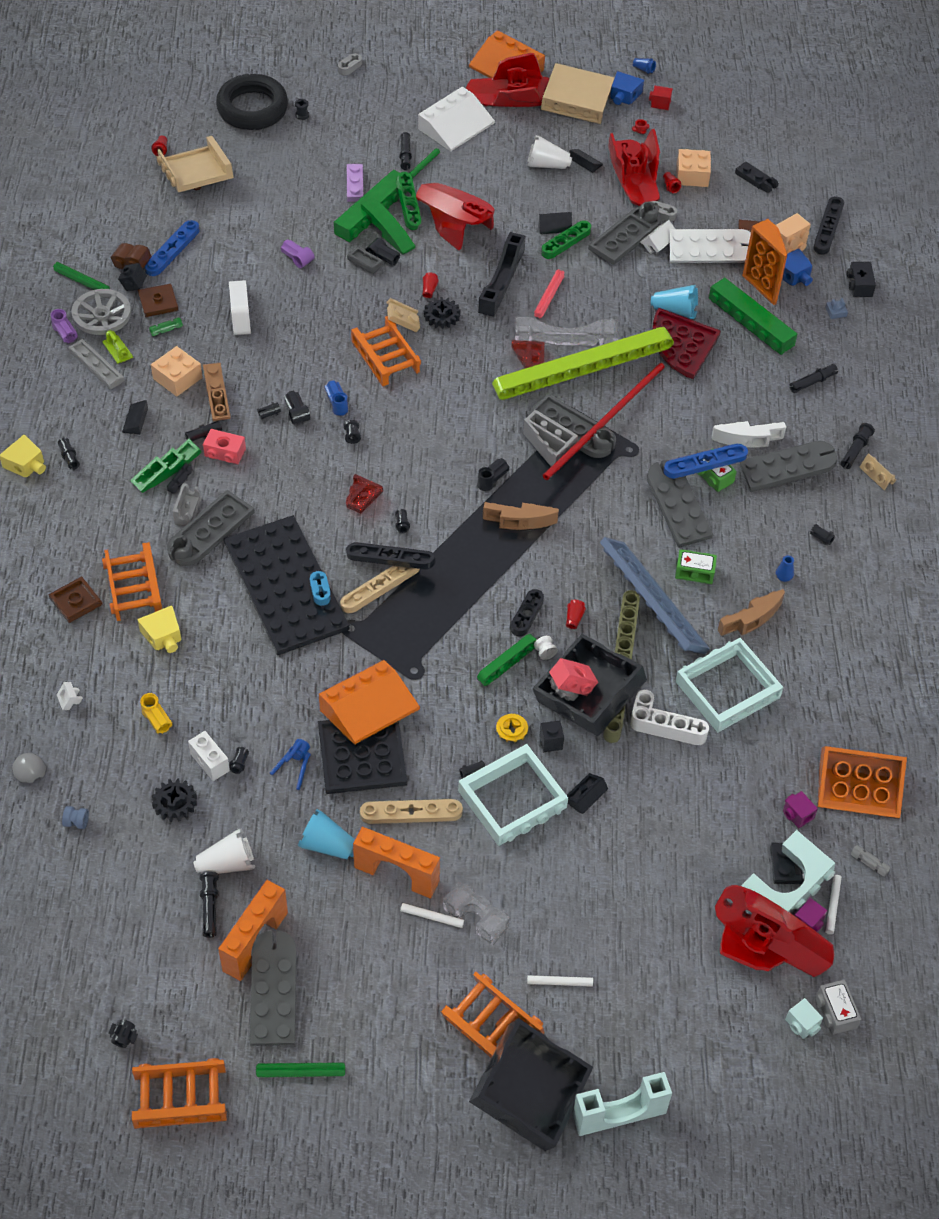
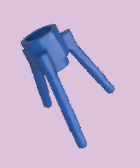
[270,739,311,790]

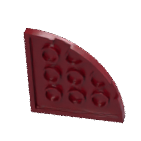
[652,308,721,380]

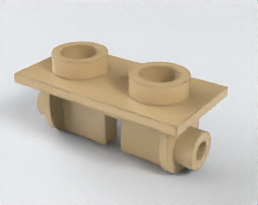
[859,453,896,490]

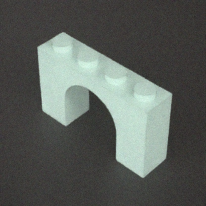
[741,830,835,914]
[572,1072,672,1136]

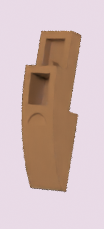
[203,363,231,421]
[483,502,559,530]
[718,589,785,636]

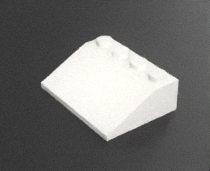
[418,87,495,151]

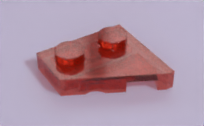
[511,340,545,369]
[346,474,383,514]

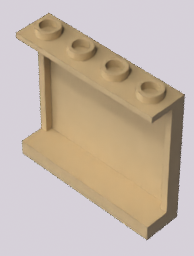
[541,63,615,124]
[156,136,234,192]

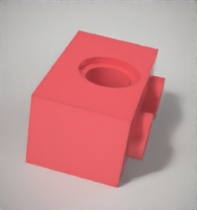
[203,429,246,464]
[549,658,598,696]

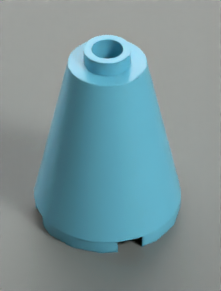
[651,285,698,319]
[298,809,355,860]

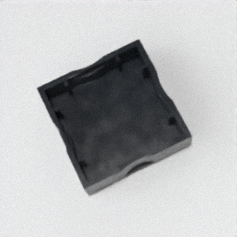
[532,634,647,736]
[469,1018,593,1151]

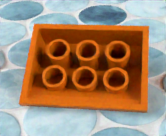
[469,30,545,78]
[742,219,787,305]
[319,660,420,744]
[818,746,907,818]

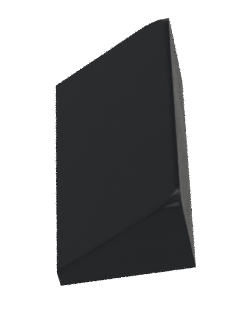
[569,149,603,173]
[538,212,572,234]
[122,400,148,435]
[567,773,608,814]

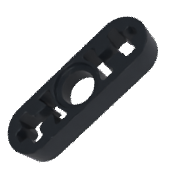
[511,589,544,637]

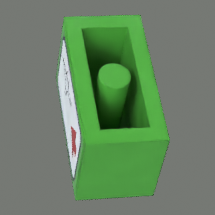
[697,449,737,492]
[675,550,717,584]

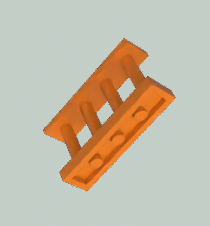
[351,316,421,386]
[102,542,162,621]
[441,971,545,1058]
[132,1058,227,1129]

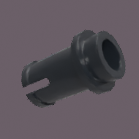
[257,402,281,420]
[395,509,410,533]
[810,524,835,545]
[229,747,249,774]
[459,760,486,779]

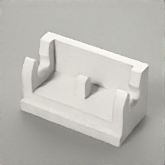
[640,220,675,254]

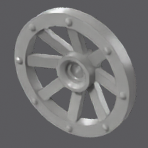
[72,289,131,335]

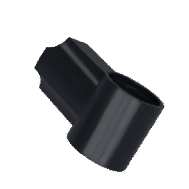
[365,238,400,266]
[284,390,310,425]
[477,458,509,491]

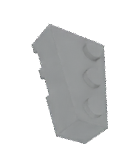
[523,410,578,466]

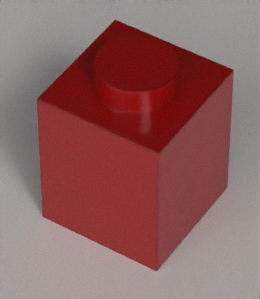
[649,85,673,110]

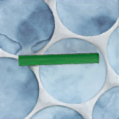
[409,148,440,179]

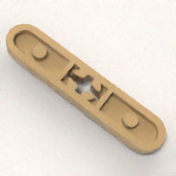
[340,566,420,613]
[360,799,463,824]

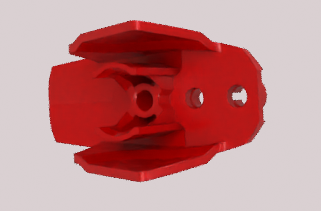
[466,53,550,107]
[608,129,660,206]
[416,183,495,250]
[715,884,835,977]

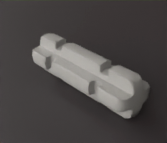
[851,845,890,877]

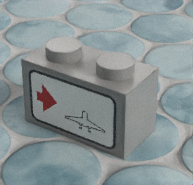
[816,980,861,1035]

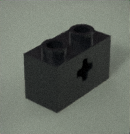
[847,262,876,297]

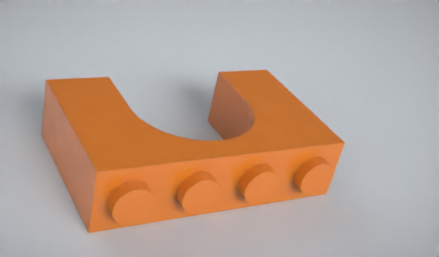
[353,826,440,899]
[218,880,288,981]

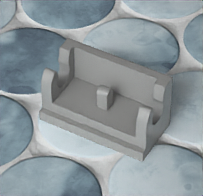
[173,483,202,526]

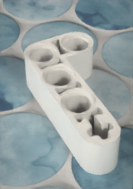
[229,280,251,335]
[630,690,709,745]

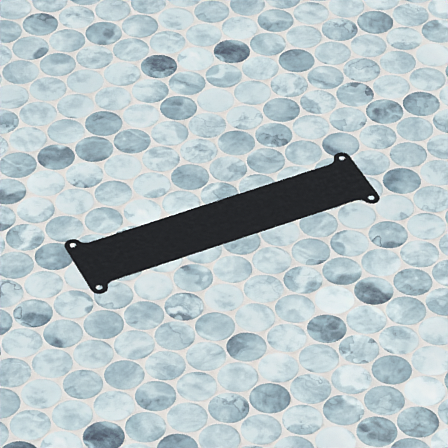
[342,407,639,680]

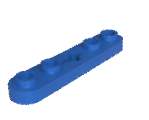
[145,220,199,276]
[664,444,748,478]

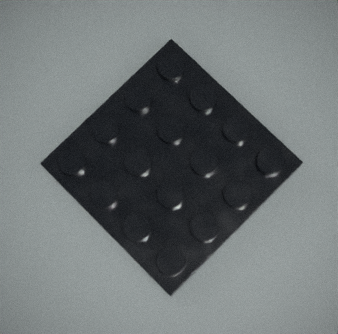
[318,720,407,794]

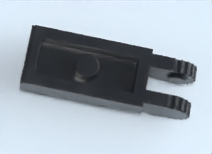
[735,162,779,193]

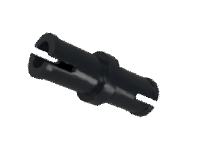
[185,421,222,441]
[58,437,80,470]

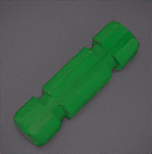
[149,317,183,336]

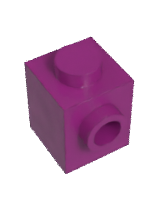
[783,791,818,829]
[795,898,828,933]

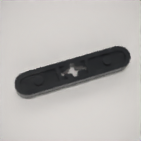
[813,196,844,254]
[346,542,436,570]

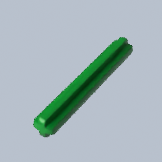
[53,262,110,290]
[256,1062,346,1077]

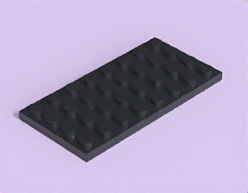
[224,515,350,656]

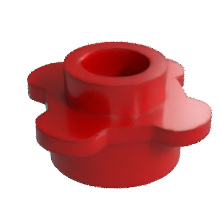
[632,119,650,134]

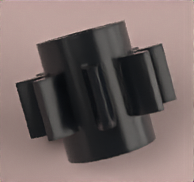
[108,1020,138,1048]

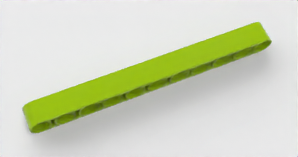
[492,327,674,400]

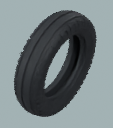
[216,74,288,130]

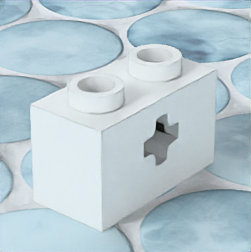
[188,731,230,781]

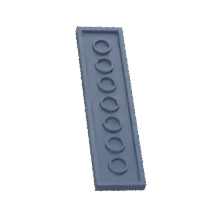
[600,537,710,654]

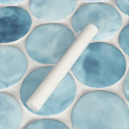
[825,875,842,934]
[401,903,464,928]
[527,975,593,987]

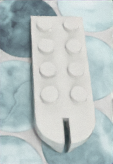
[670,229,751,263]

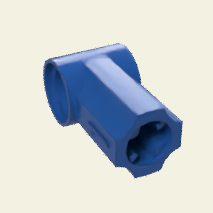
[325,380,348,416]

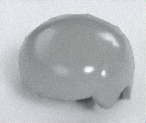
[12,753,46,783]

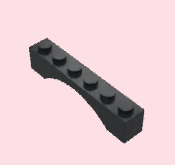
[478,232,526,317]

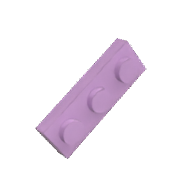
[347,164,363,202]

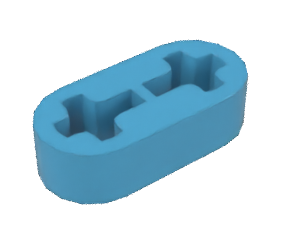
[310,571,331,606]

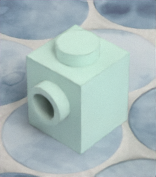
[785,998,823,1039]

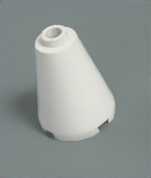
[527,135,572,169]
[193,829,255,874]

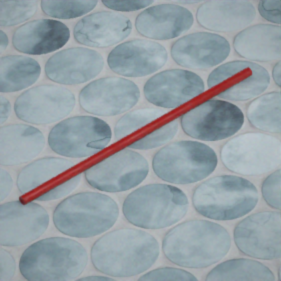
[543,363,665,480]

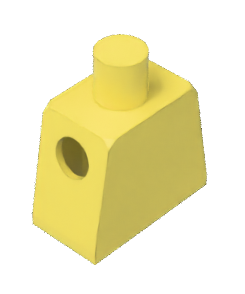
[0,435,46,477]
[137,605,181,653]

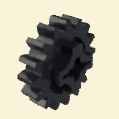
[424,297,461,329]
[152,778,197,822]

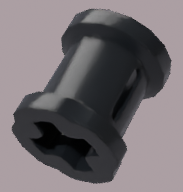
[295,99,309,120]
[344,420,361,444]

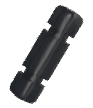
[167,463,193,493]

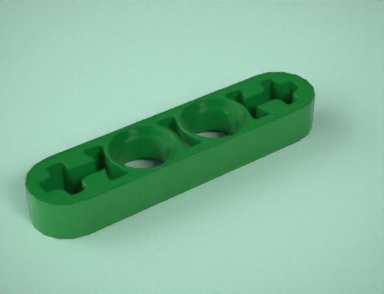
[396,172,421,230]
[541,221,592,259]
[477,634,537,686]

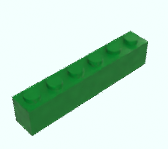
[334,169,408,242]
[709,277,798,355]

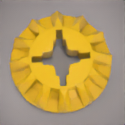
[496,714,528,743]

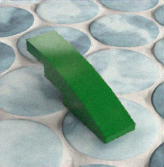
[361,197,415,255]
[130,439,202,493]

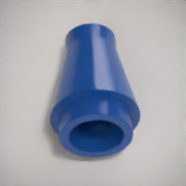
[633,58,656,74]
[776,555,794,582]

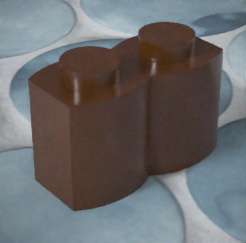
[111,243,152,269]

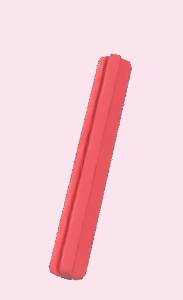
[534,269,565,319]

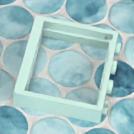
[676,638,783,733]
[458,744,568,846]

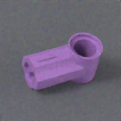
[281,239,315,268]
[51,309,78,344]

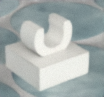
[57,682,83,710]

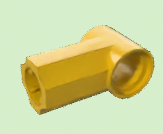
[140,693,173,734]

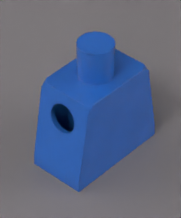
[610,71,644,105]
[782,248,813,286]

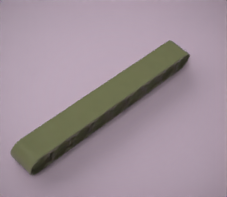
[603,590,640,743]

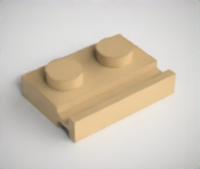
[387,298,420,332]

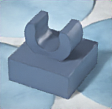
[826,298,848,319]

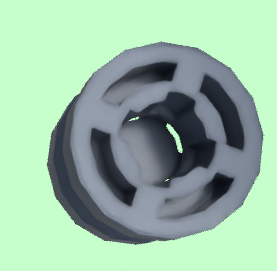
[62,806,89,829]

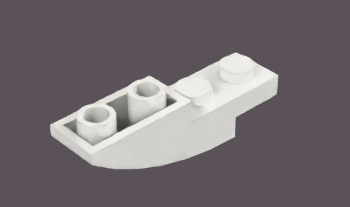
[711,421,786,447]

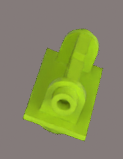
[102,330,133,364]

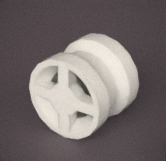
[534,636,558,660]

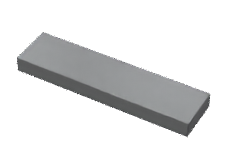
[68,339,124,390]

